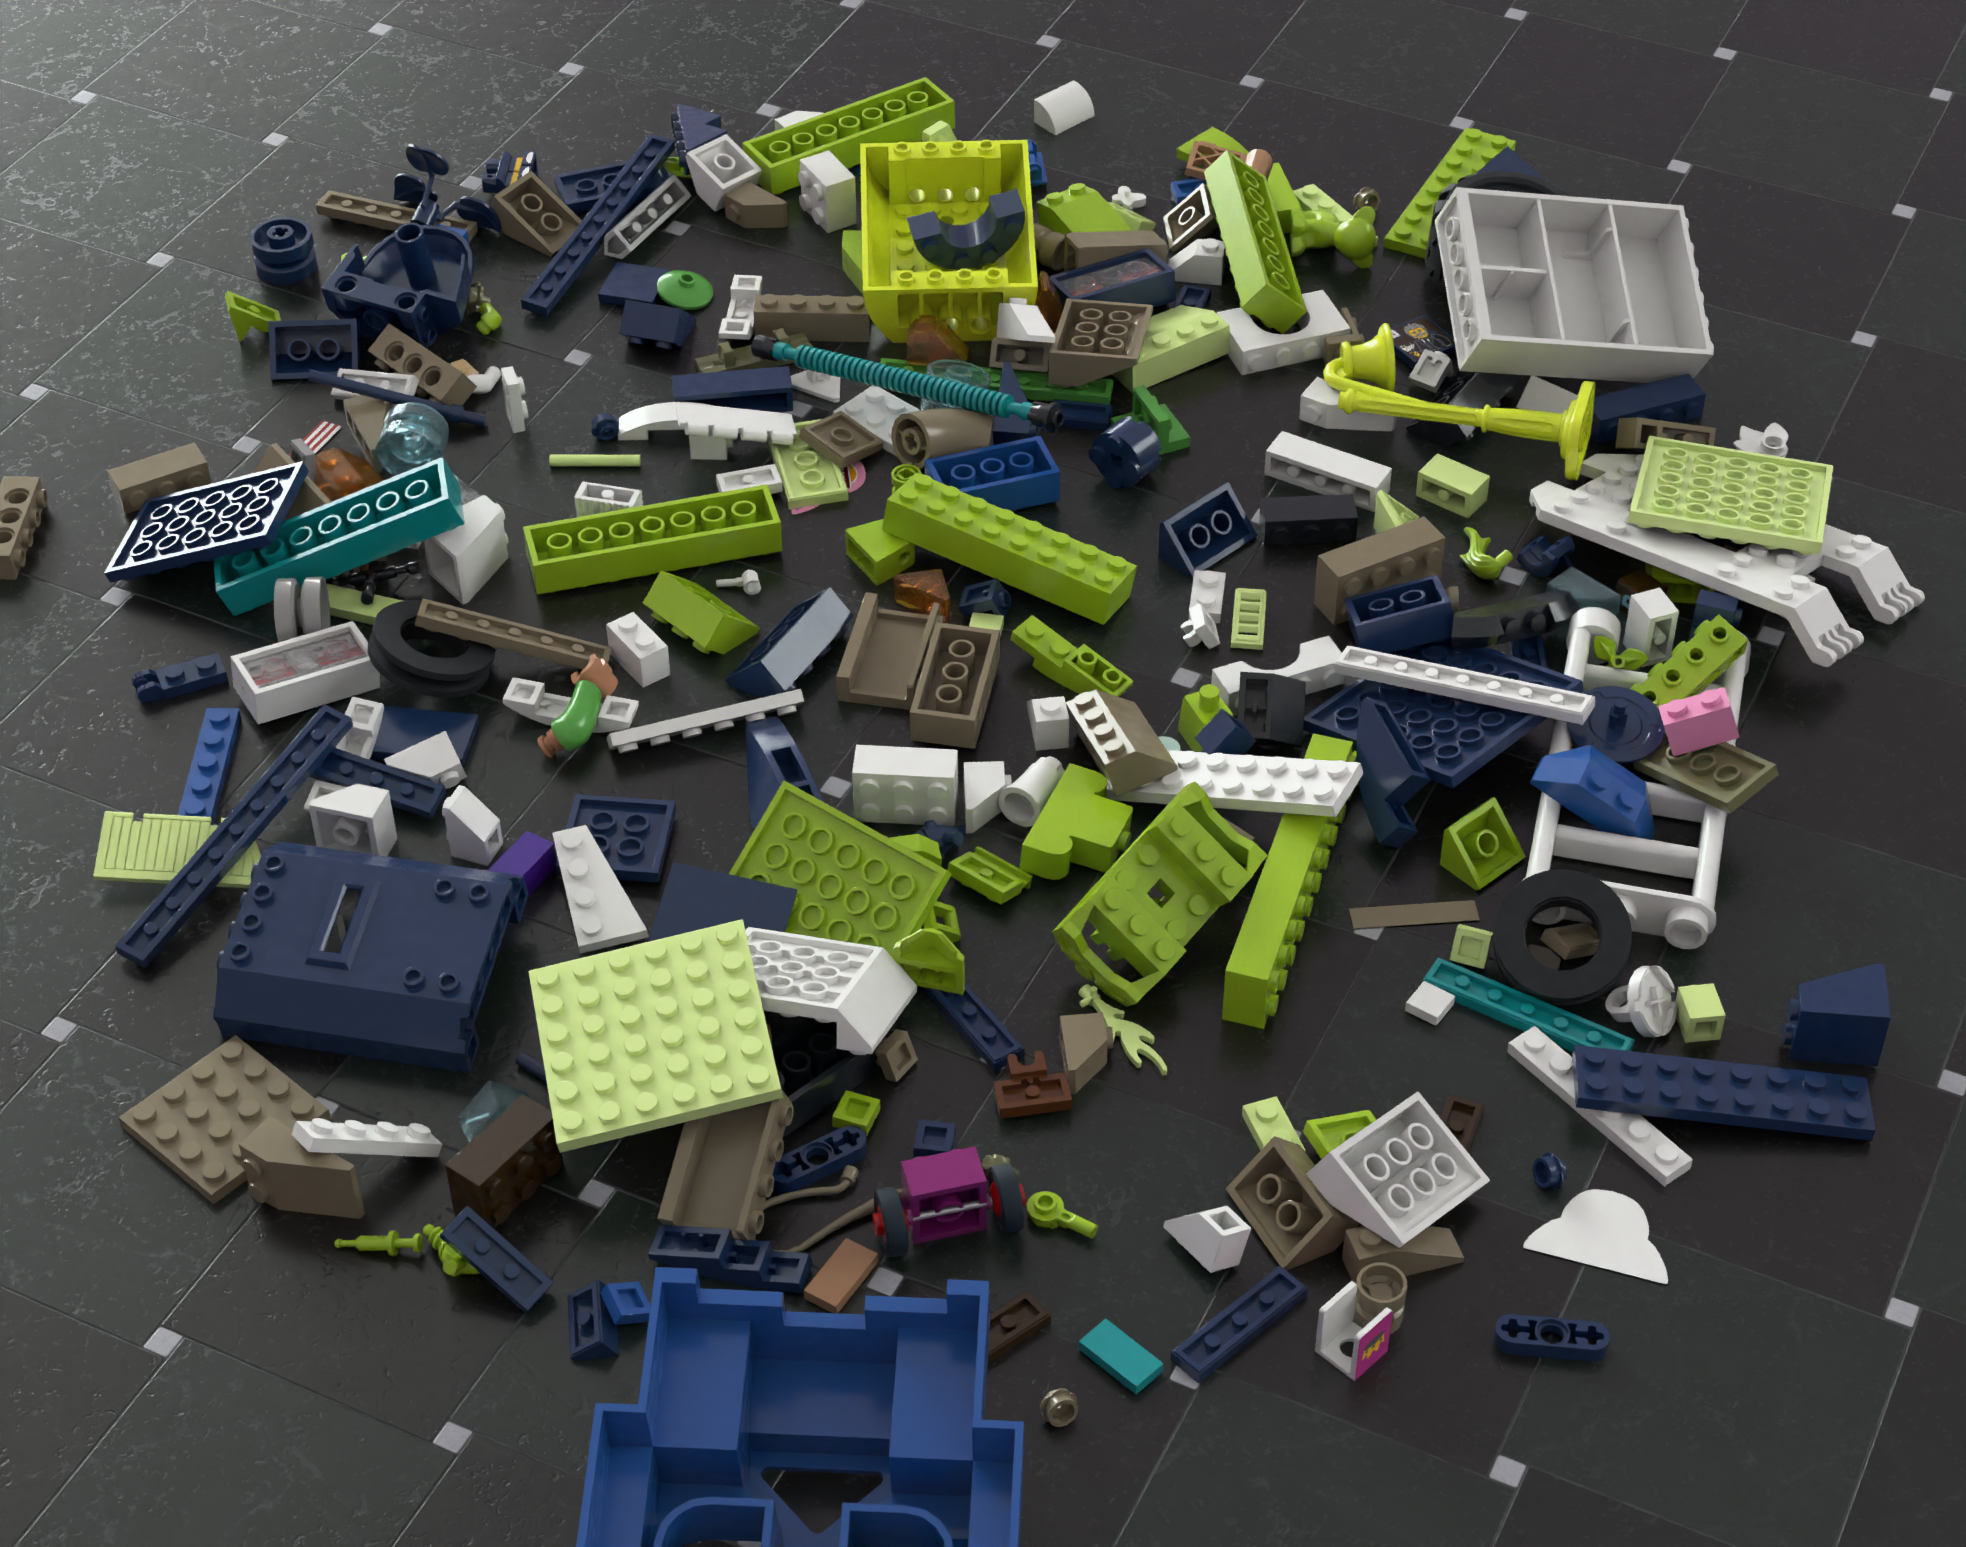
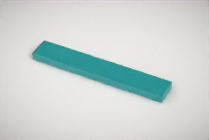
[1422,957,1635,1052]

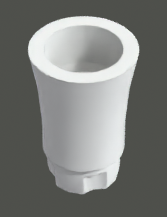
[998,756,1065,827]

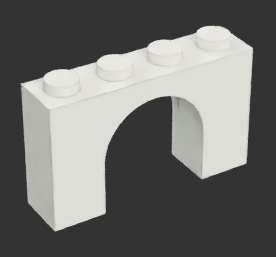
[1217,290,1351,375]

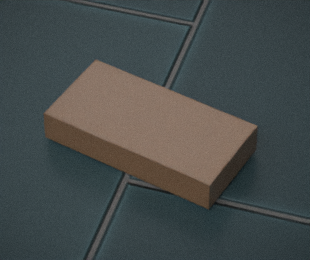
[804,1238,879,1314]

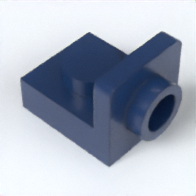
[958,578,1012,621]

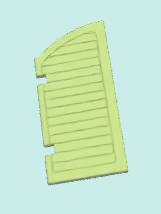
[93,811,261,888]

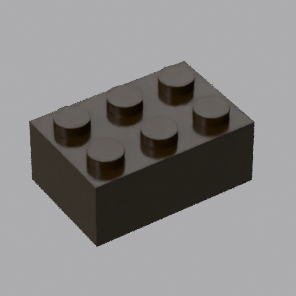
[445,1094,563,1229]

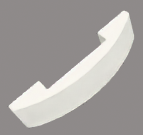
[719,275,763,340]
[618,402,738,440]
[503,677,639,733]
[304,697,384,812]

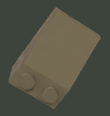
[490,171,582,257]
[239,1116,365,1219]

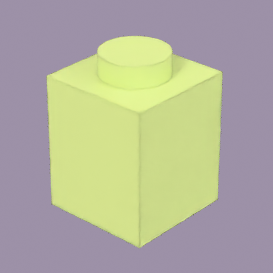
[1676,983,1726,1043]

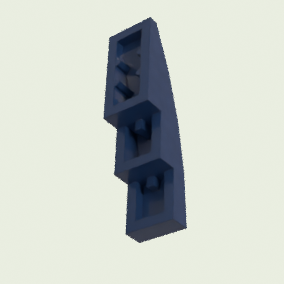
[648,1225,813,1293]

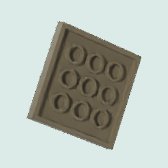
[119,1035,331,1204]

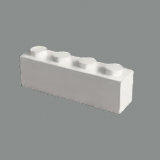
[1264,431,1392,512]

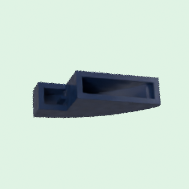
[1356,697,1431,848]

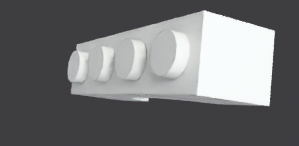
[1211,636,1345,716]

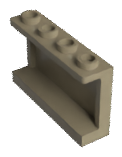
[836,592,945,710]
[657,1091,793,1240]

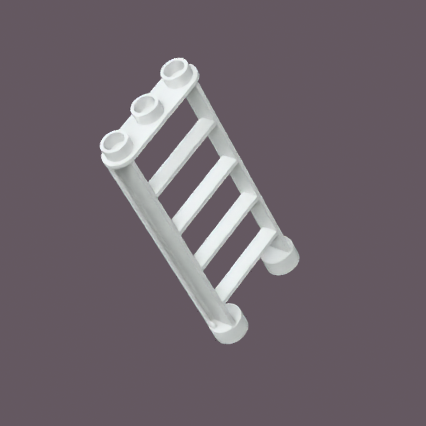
[1522,607,1751,949]

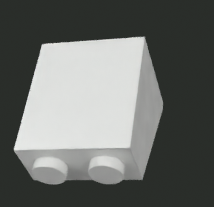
[424,495,509,605]

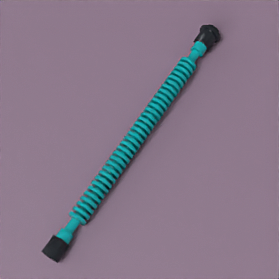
[751,334,1065,433]

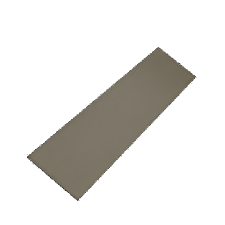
[1349,900,1480,929]

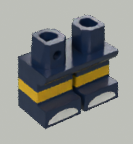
[482,151,538,194]

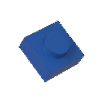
[600,1281,650,1325]

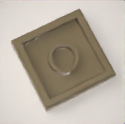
[799,411,884,469]

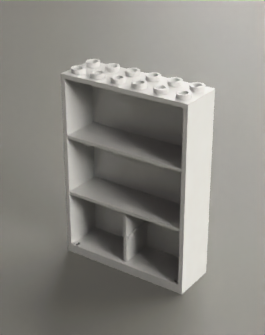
[1435,187,1714,383]

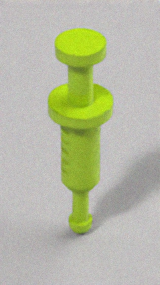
[334,1231,423,1256]

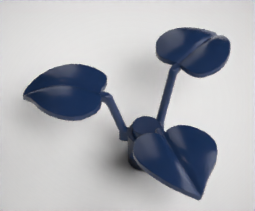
[394,144,501,234]

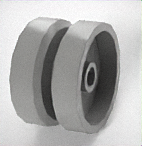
[274,576,330,642]

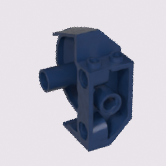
[321,222,474,349]

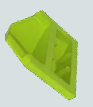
[893,928,965,995]

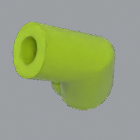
[476,302,502,335]

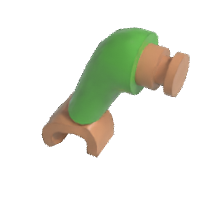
[537,653,618,758]

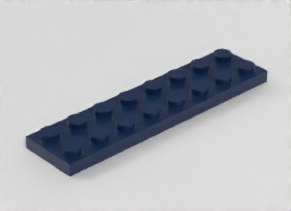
[1572,1045,1876,1141]

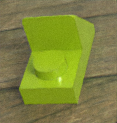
[225,291,281,342]

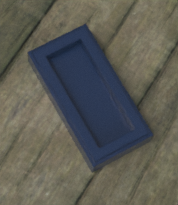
[1053,399,1112,431]

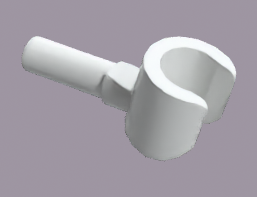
[716,570,761,595]

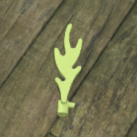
[1079,984,1167,1075]

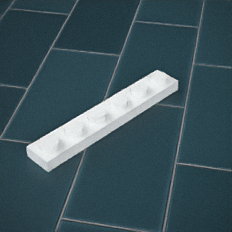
[607,689,804,754]
[1507,1026,1693,1186]

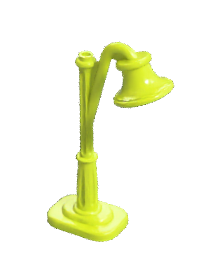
[1323,323,1595,481]

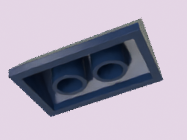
[1158,482,1258,578]

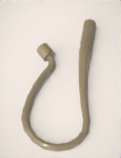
[755,1165,902,1253]

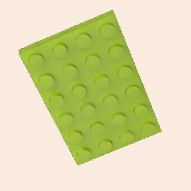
[729,780,952,959]

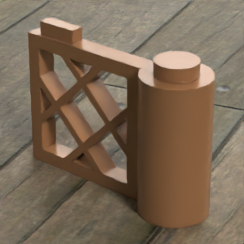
[1184,140,1272,181]

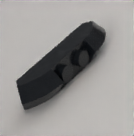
[1451,590,1581,648]

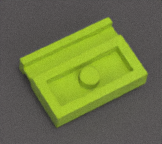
[947,846,1033,904]

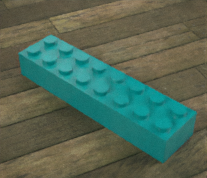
[214,457,465,616]

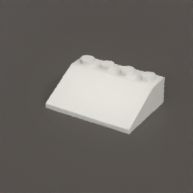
[1306,1092,1490,1248]

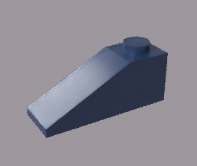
[993,362,1038,445]

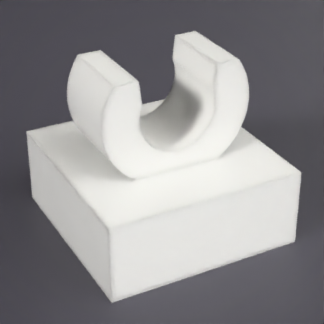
[1181,604,1220,649]

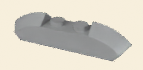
[604,174,692,259]

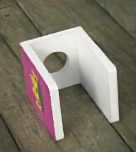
[1315,1281,1393,1381]

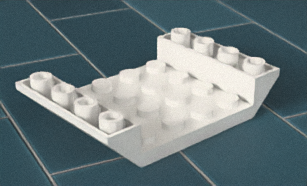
[746,927,917,1055]

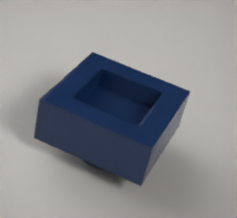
[913,1119,956,1158]

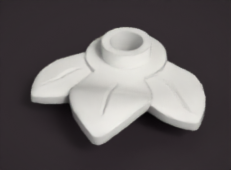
[1733,422,1789,457]

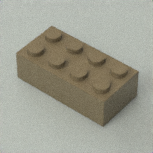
[1314,516,1446,626]
[910,622,1000,749]

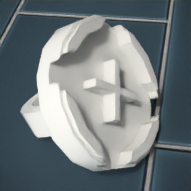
[1605,966,1677,1038]

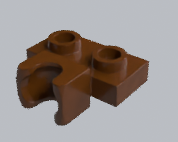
[993,1050,1072,1119]

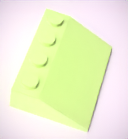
[1112,305,1230,394]

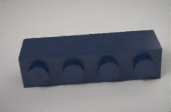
[672,366,793,412]
[1590,374,1706,444]

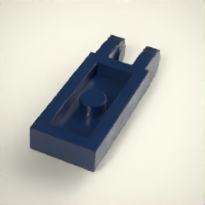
[131,652,228,703]

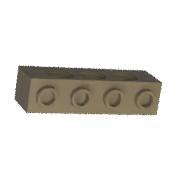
[368,324,477,406]
[0,476,48,580]

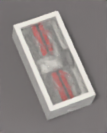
[230,621,381,724]

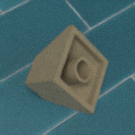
[1163,183,1219,252]

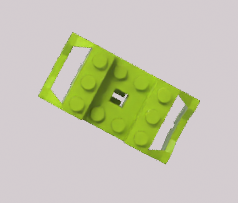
[1052,781,1268,1007]

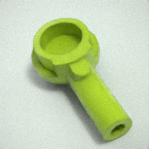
[1027,1191,1098,1239]

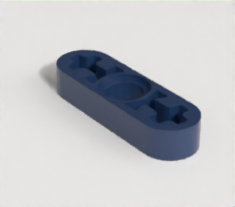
[772,1126,867,1194]
[1493,1314,1610,1362]

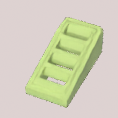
[1231,588,1267,650]

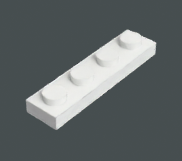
[291,1118,442,1157]

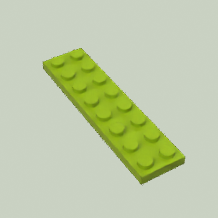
[1384,128,1516,259]

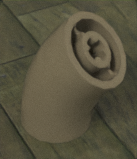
[891,408,993,469]

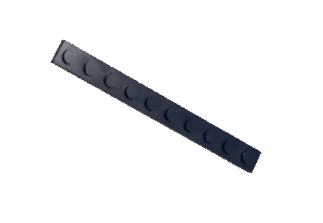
[521,134,675,316]
[115,704,353,968]

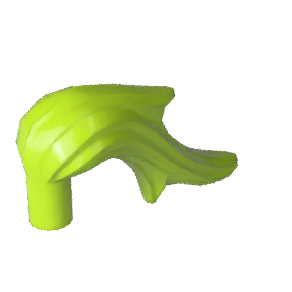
[1459,527,1513,580]

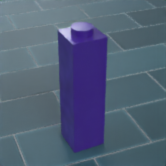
[487,831,557,897]

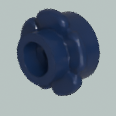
[591,413,620,441]
[1532,1152,1567,1190]

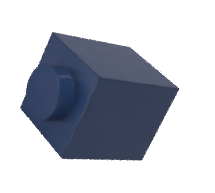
[1195,709,1256,755]

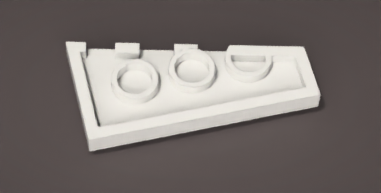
[552,825,649,954]

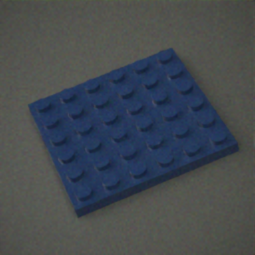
[1303,637,1584,788]

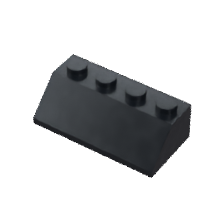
[1405,369,1521,447]

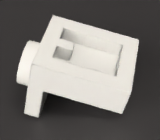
[1409,349,1454,393]

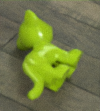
[1290,206,1376,268]

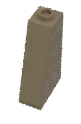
[1064,230,1169,272]

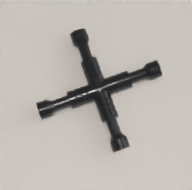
[325,561,420,605]

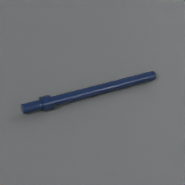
[308,369,486,427]

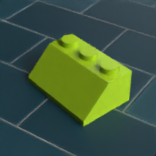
[643,570,760,655]

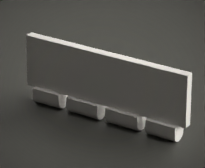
[674,402,797,445]

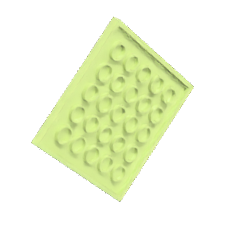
[1628,436,1833,555]
[528,919,783,1153]

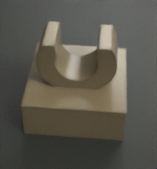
[875,1029,918,1082]

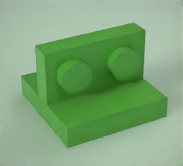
[1111,386,1190,455]

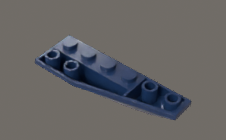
[745,716,824,831]

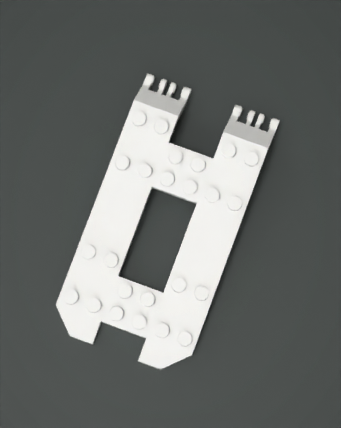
[1529,454,1925,667]

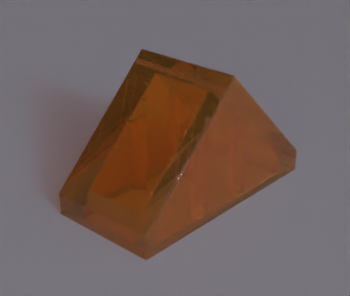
[894,569,950,624]

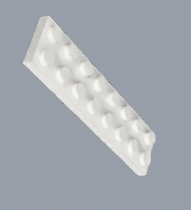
[1106,750,1364,817]

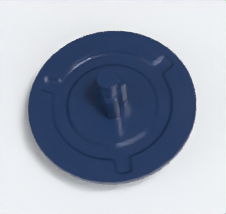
[1567,686,1665,764]

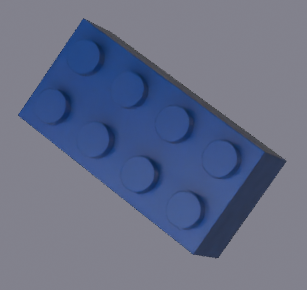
[925,436,1060,511]

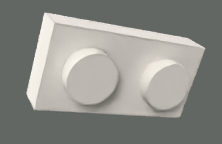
[501,366,528,433]
[716,464,783,494]
[1189,570,1226,623]

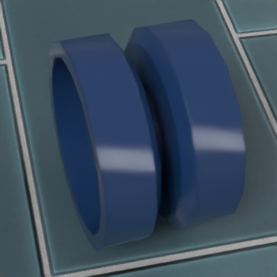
[249,217,317,285]

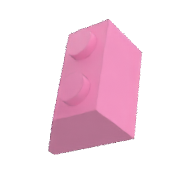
[1658,687,1740,757]

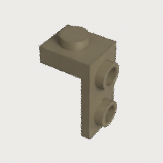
[1323,307,1365,366]

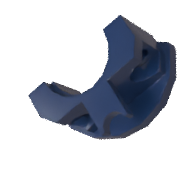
[1516,536,1575,577]

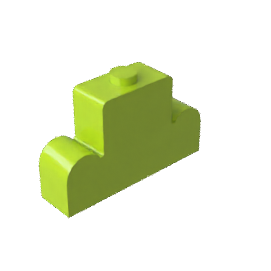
[1019,763,1133,880]

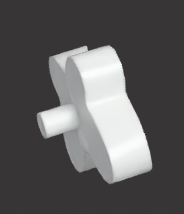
[1112,186,1146,211]

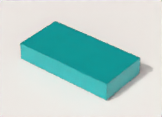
[1079,1319,1163,1395]

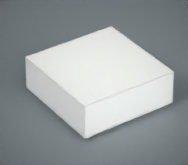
[1405,981,1455,1026]

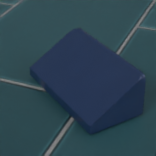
[567,1280,619,1361]

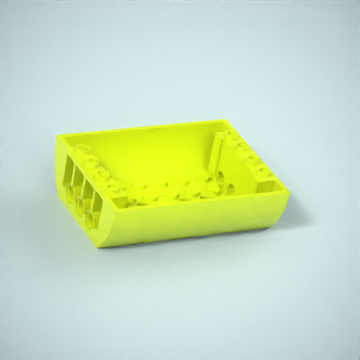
[860,140,1038,343]

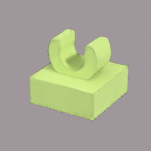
[1450,924,1494,969]

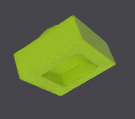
[832,1090,880,1136]

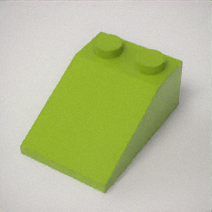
[1036,183,1133,235]

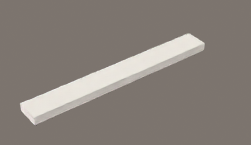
[1334,646,1595,725]

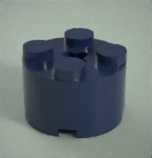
[1088,417,1162,489]

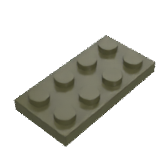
[1633,732,1779,814]

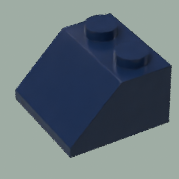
[619,300,696,351]

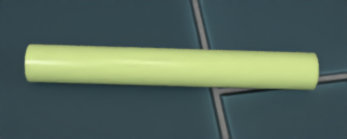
[549,454,641,467]

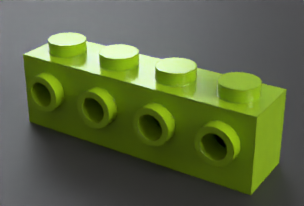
[1630,614,1748,709]

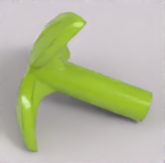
[1593,636,1648,671]

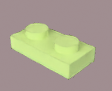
[1242,1096,1306,1151]

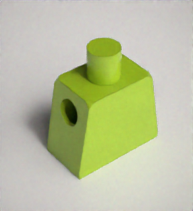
[845,519,915,586]
[1178,684,1234,752]

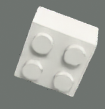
[798,150,857,233]

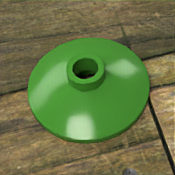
[657,270,713,310]

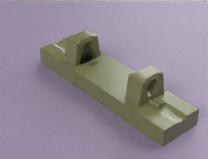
[695,328,813,373]

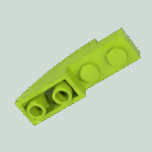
[1010,615,1134,697]

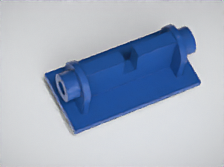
[1026,139,1048,187]

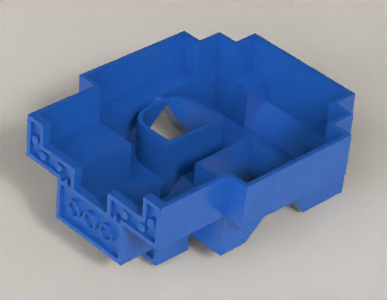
[576,1267,1024,1547]

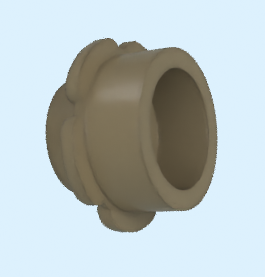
[1353,187,1380,211]
[1040,1388,1078,1427]

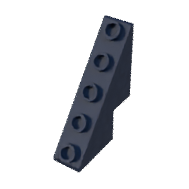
[671,103,727,176]

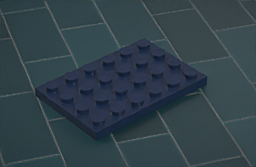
[104,461,309,583]

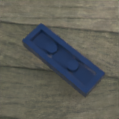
[440,1206,554,1314]

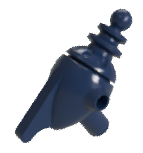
[915,820,966,860]

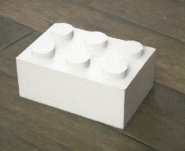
[852,745,958,826]

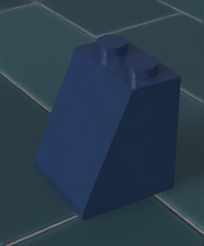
[1782,963,1891,1066]

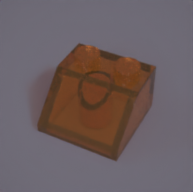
[906,315,972,368]
[314,447,385,502]

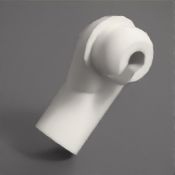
[467,366,501,394]

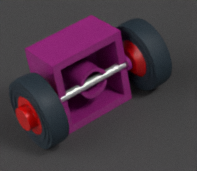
[872,1146,1026,1257]

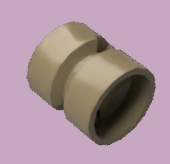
[1034,223,1065,271]
[1353,1262,1407,1334]

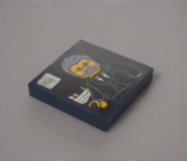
[1391,315,1456,369]

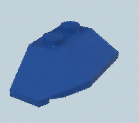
[1530,745,1656,840]

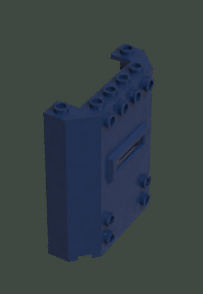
[213,842,529,1073]

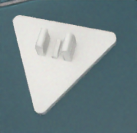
[791,370,841,403]

